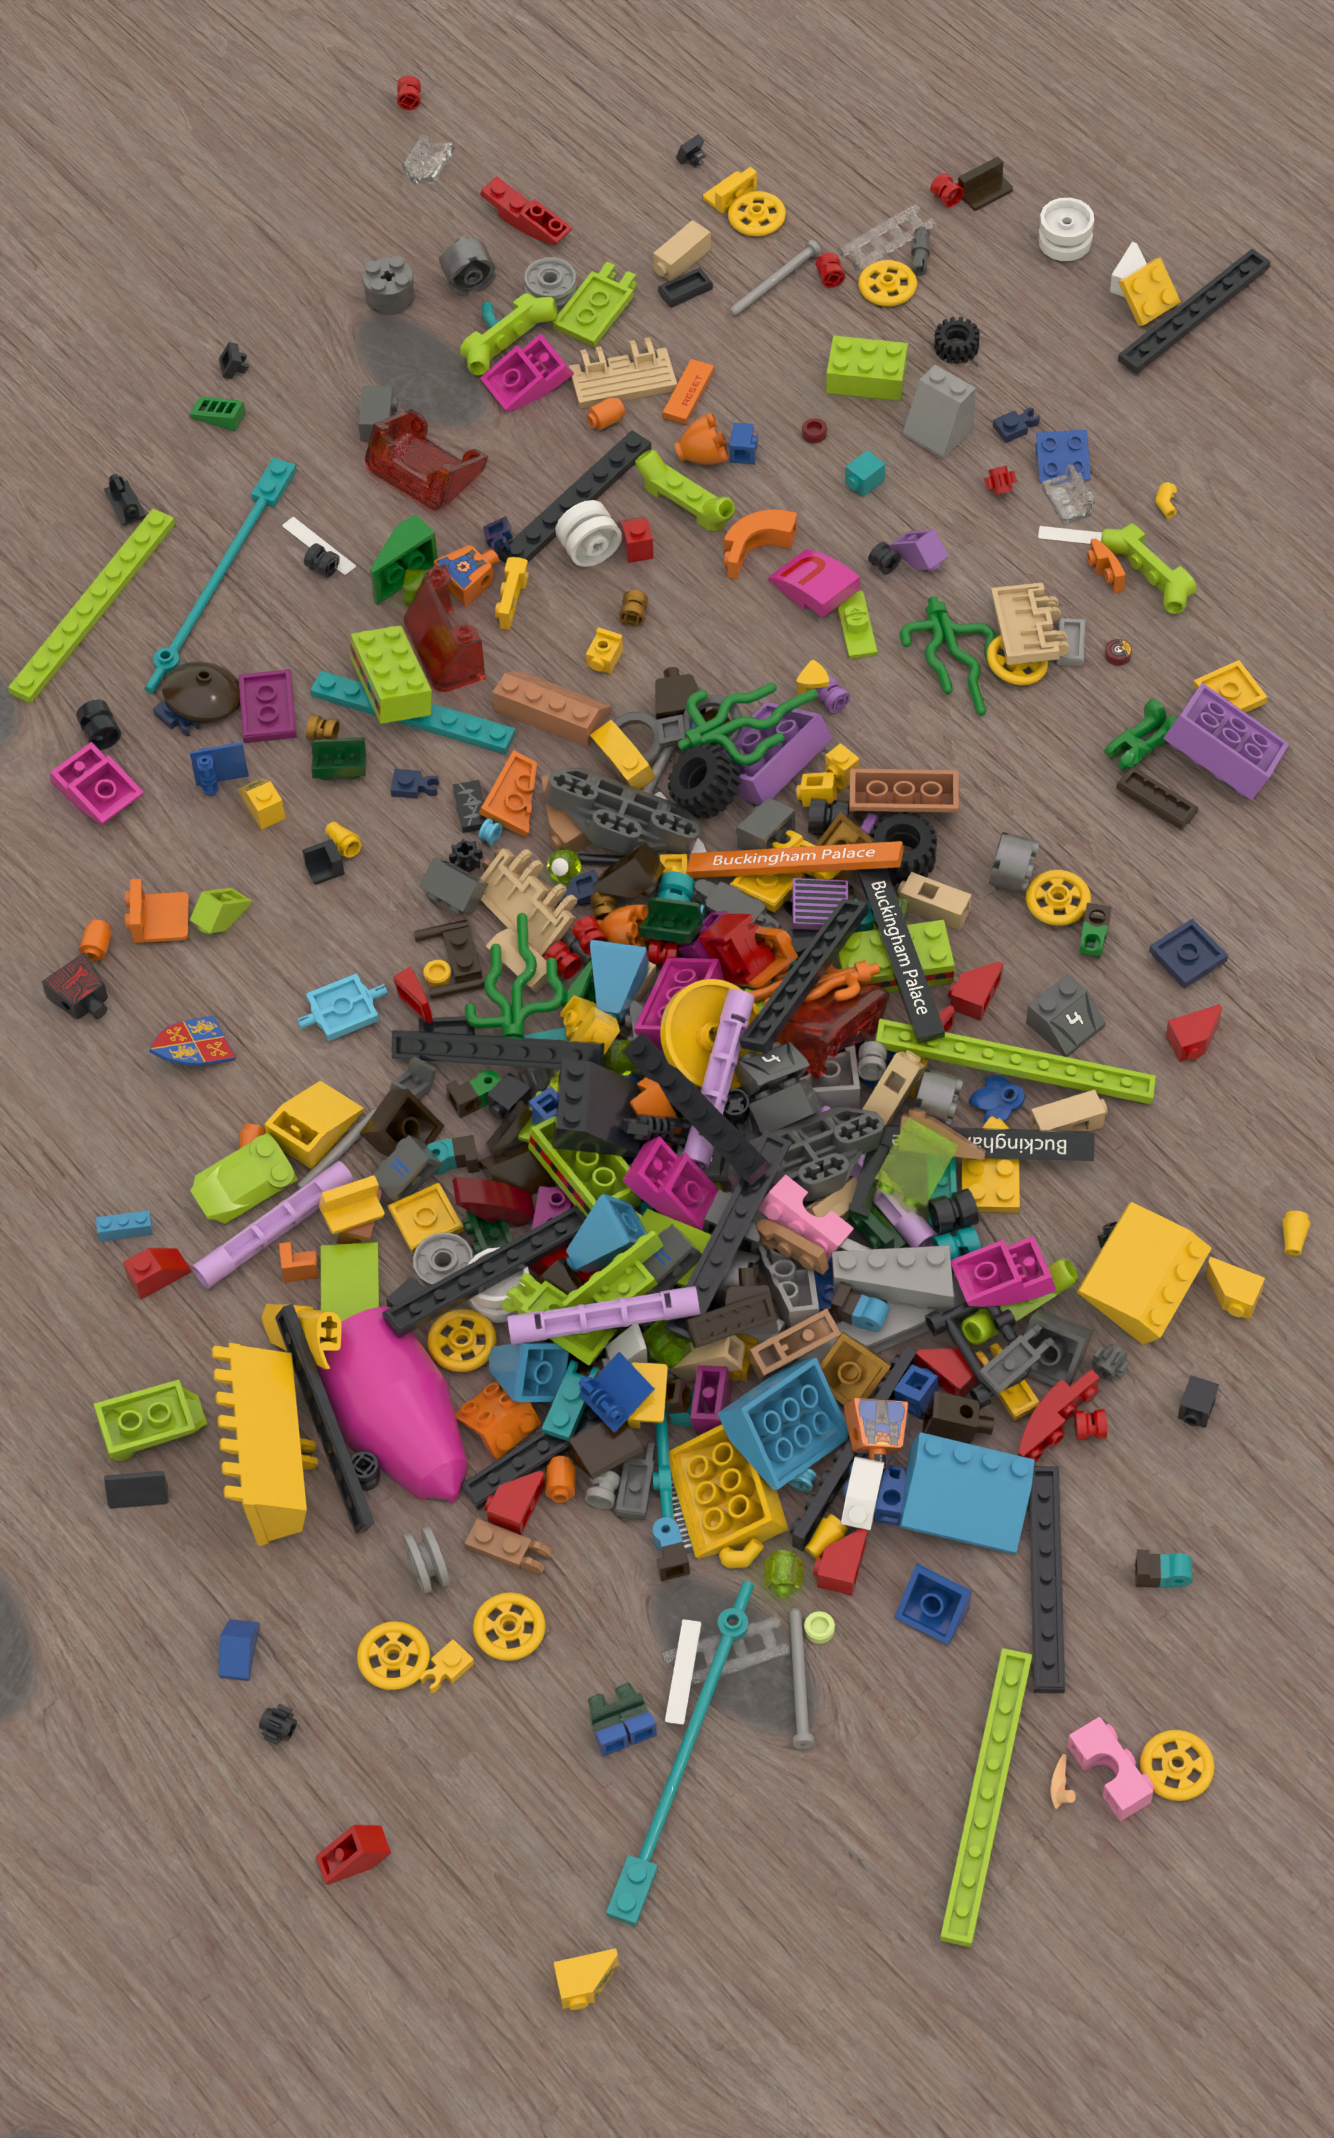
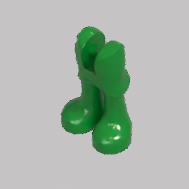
[1104,699,1177,771]

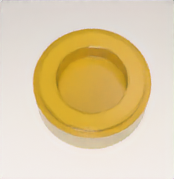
[423,960,452,988]

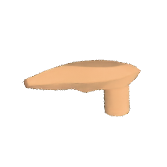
[1050,1754,1076,1809]

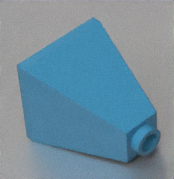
[590,940,650,1021]
[566,1194,647,1273]
[489,1342,569,1402]

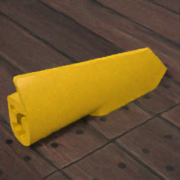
[261,1304,342,1369]

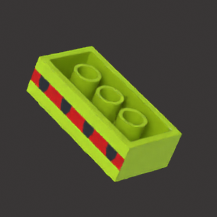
[350,625,432,724]
[836,920,955,998]
[528,1116,642,1217]

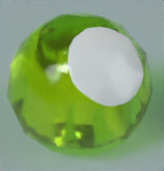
[547,849,581,883]

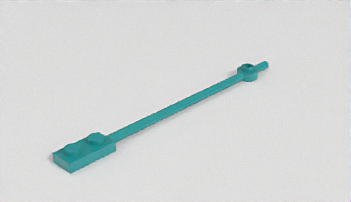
[144,458,297,694]
[639,1202,674,1520]
[606,1581,754,1927]

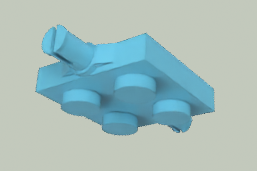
[296,973,388,1042]

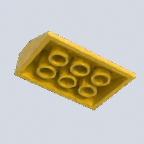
[1077,1202,1212,1345]
[669,1424,789,1559]

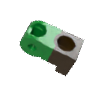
[1079,903,1112,958]
[446,1070,501,1118]

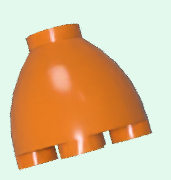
[674,412,729,465]
[597,904,651,949]

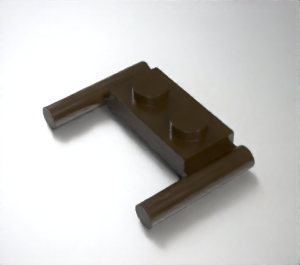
[414,919,485,1000]

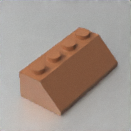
[492,670,612,748]
[849,769,959,812]

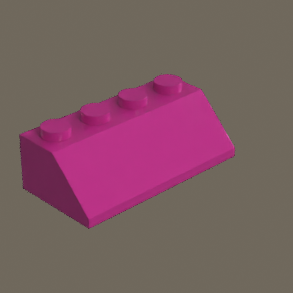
[634,958,725,1053]

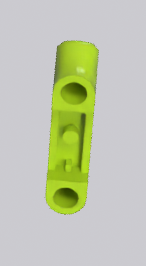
[460,293,557,376]
[635,450,735,531]
[1101,523,1197,614]
[961,1258,1078,1345]

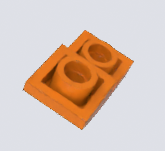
[1086,538,1126,593]

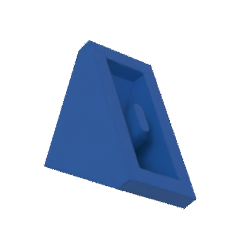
[218,1619,260,1681]

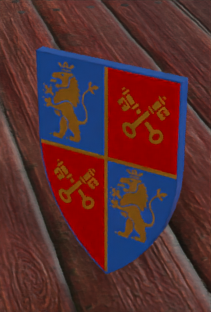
[149,1016,236,1066]

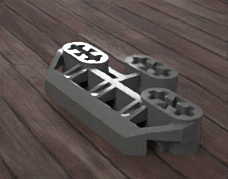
[543,767,702,855]
[728,1107,884,1201]

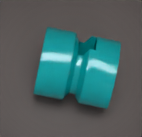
[656,871,695,902]
[932,1226,981,1271]

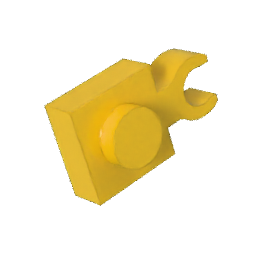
[420,1639,475,1693]

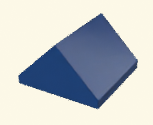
[894,1563,972,1645]

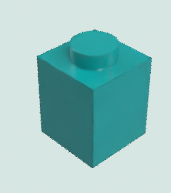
[845,450,885,497]

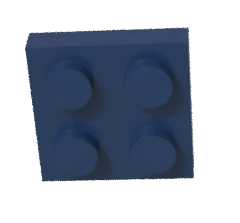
[1149,918,1228,989]

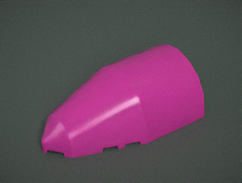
[316,1306,469,1503]

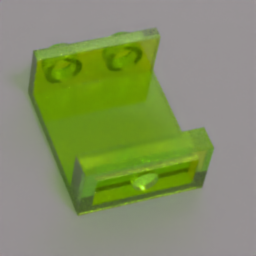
[874,1118,959,1209]

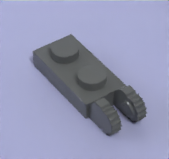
[976,1324,1055,1396]
[616,1442,656,1520]

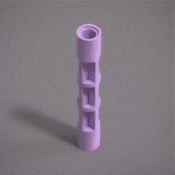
[683,989,755,1169]
[810,1106,938,1248]
[192,1161,355,1289]
[507,1286,700,1345]

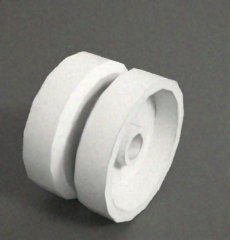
[1038,198,1094,261]
[555,500,622,567]
[468,1247,529,1323]

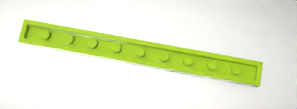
[8,508,175,703]
[875,1019,1156,1105]
[940,1648,1032,1948]

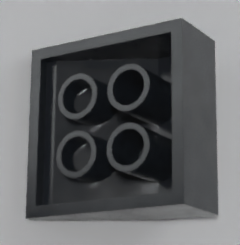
[553,1058,642,1158]

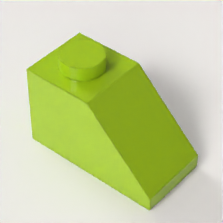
[190,887,252,934]

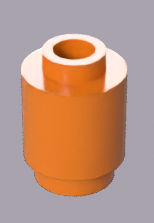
[586,397,625,431]
[79,920,112,962]
[545,1456,576,1503]

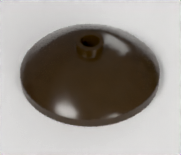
[162,661,240,722]

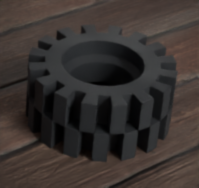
[934,317,980,364]

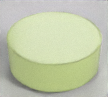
[804,1611,835,1644]

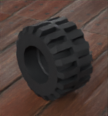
[667,744,741,819]
[869,812,937,886]

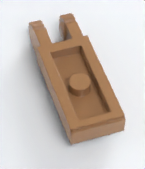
[756,1218,829,1275]
[464,1518,553,1574]

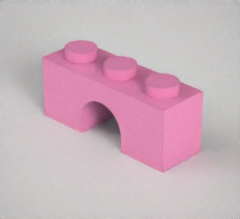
[758,1174,854,1261]
[1067,1717,1154,1822]

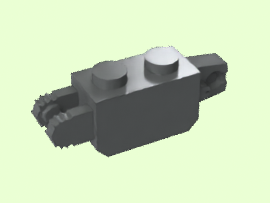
[694,879,780,929]

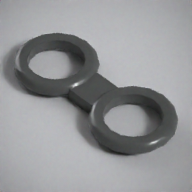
[613,694,742,765]

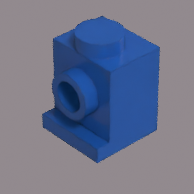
[730,422,758,465]
[529,1086,557,1126]
[894,1365,939,1418]

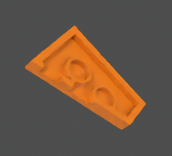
[479,750,537,838]

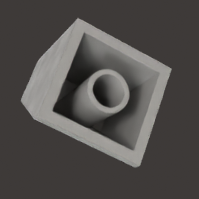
[903,365,976,459]

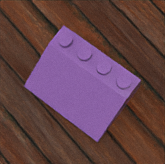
[1163,683,1289,800]
[721,702,832,805]

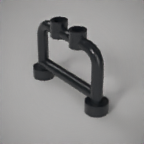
[925,1302,1031,1409]

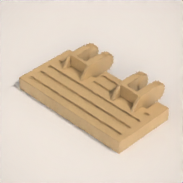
[569,337,677,409]
[991,582,1070,665]
[480,848,577,958]

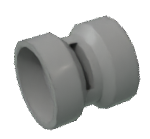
[858,1041,887,1081]
[585,1470,621,1509]

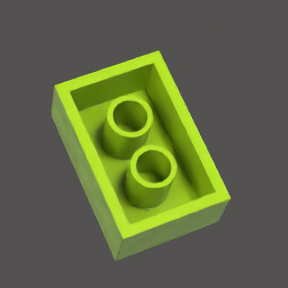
[826,335,908,401]

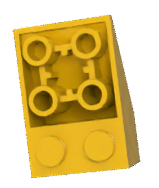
[264,1081,365,1170]

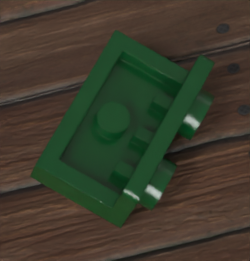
[311,737,367,780]
[638,897,703,944]
[848,1203,906,1249]
[462,1210,513,1255]

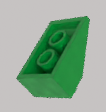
[370,514,438,605]

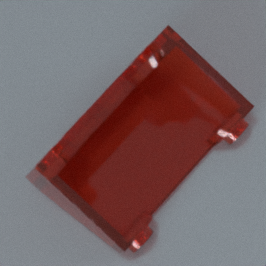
[365,409,488,511]
[404,564,486,692]
[773,984,890,1078]

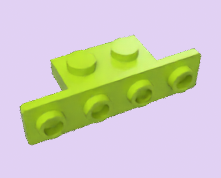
[561,1230,664,1308]

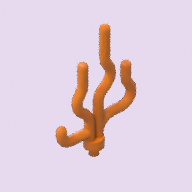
[748,960,880,1005]

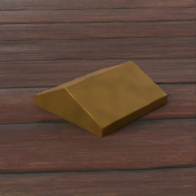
[815,812,875,880]
[819,1332,891,1405]

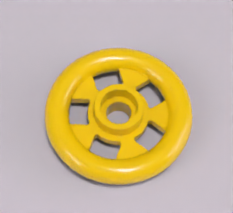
[728,191,786,237]
[858,260,917,307]
[987,636,1048,685]
[1025,870,1091,926]
[427,1309,497,1372]
[473,1592,546,1661]
[357,1621,430,1690]
[1140,1730,1215,1801]

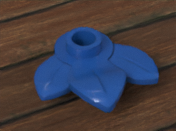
[969,1075,1025,1124]

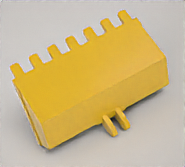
[212,1343,318,1546]

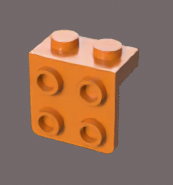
[125,879,189,943]
[732,926,798,989]
[455,1381,542,1460]

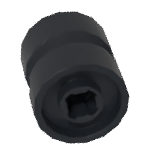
[76,699,121,750]
[808,798,849,834]
[928,1188,979,1235]

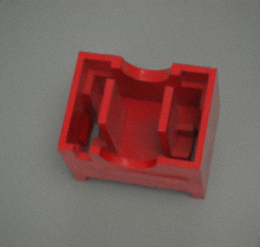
[698,914,776,984]

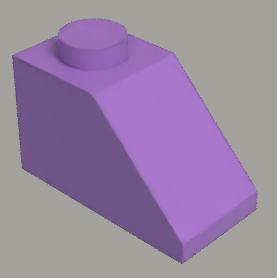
[889,529,948,572]

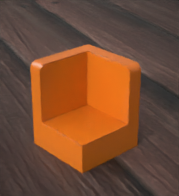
[279,1242,319,1282]

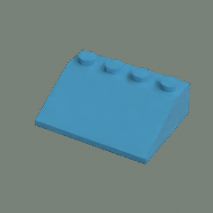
[717,1357,849,1490]
[900,1432,1035,1555]

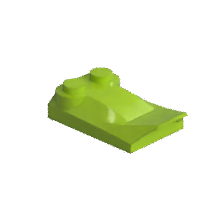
[190,1132,298,1225]
[94,1379,207,1461]

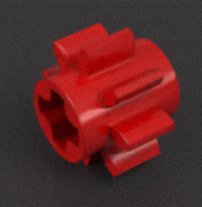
[984,465,1017,495]

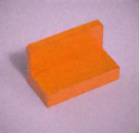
[630,1077,684,1143]

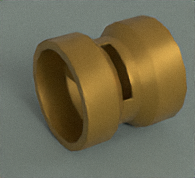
[619,590,649,627]
[306,714,340,741]
[590,892,618,920]

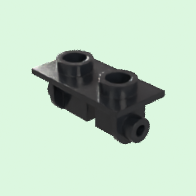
[104,474,146,525]

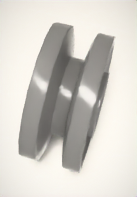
[525,257,576,310]
[413,1232,473,1289]
[402,1525,450,1594]

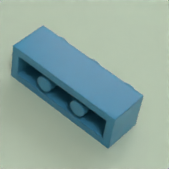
[96,1210,153,1241]

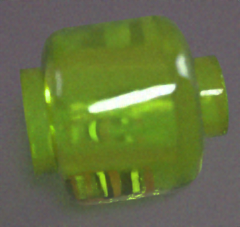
[764,1550,803,1597]

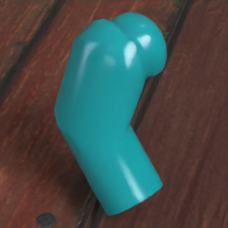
[481,302,503,329]

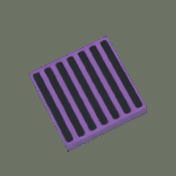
[792,878,848,930]

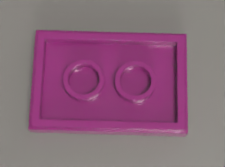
[238,669,297,743]

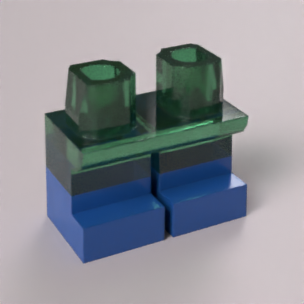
[588,1683,657,1757]

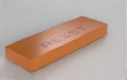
[663,359,714,425]

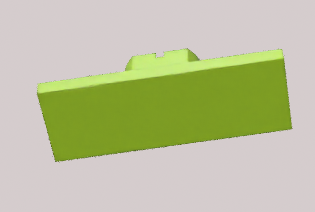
[837,591,878,659]

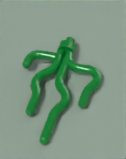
[900,596,996,716]
[677,682,818,766]
[465,913,566,1038]

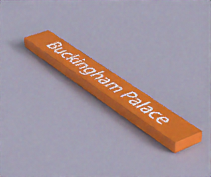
[686,841,904,879]

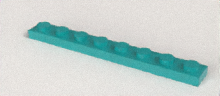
[310,671,516,755]

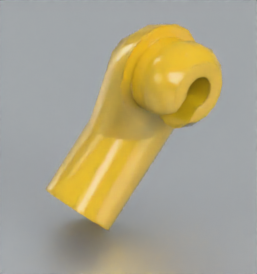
[1155,482,1177,519]
[719,1538,764,1569]

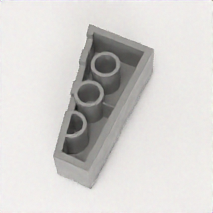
[749,1045,860,1116]
[757,1241,819,1329]
[832,1246,954,1312]

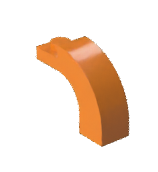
[724,509,798,579]

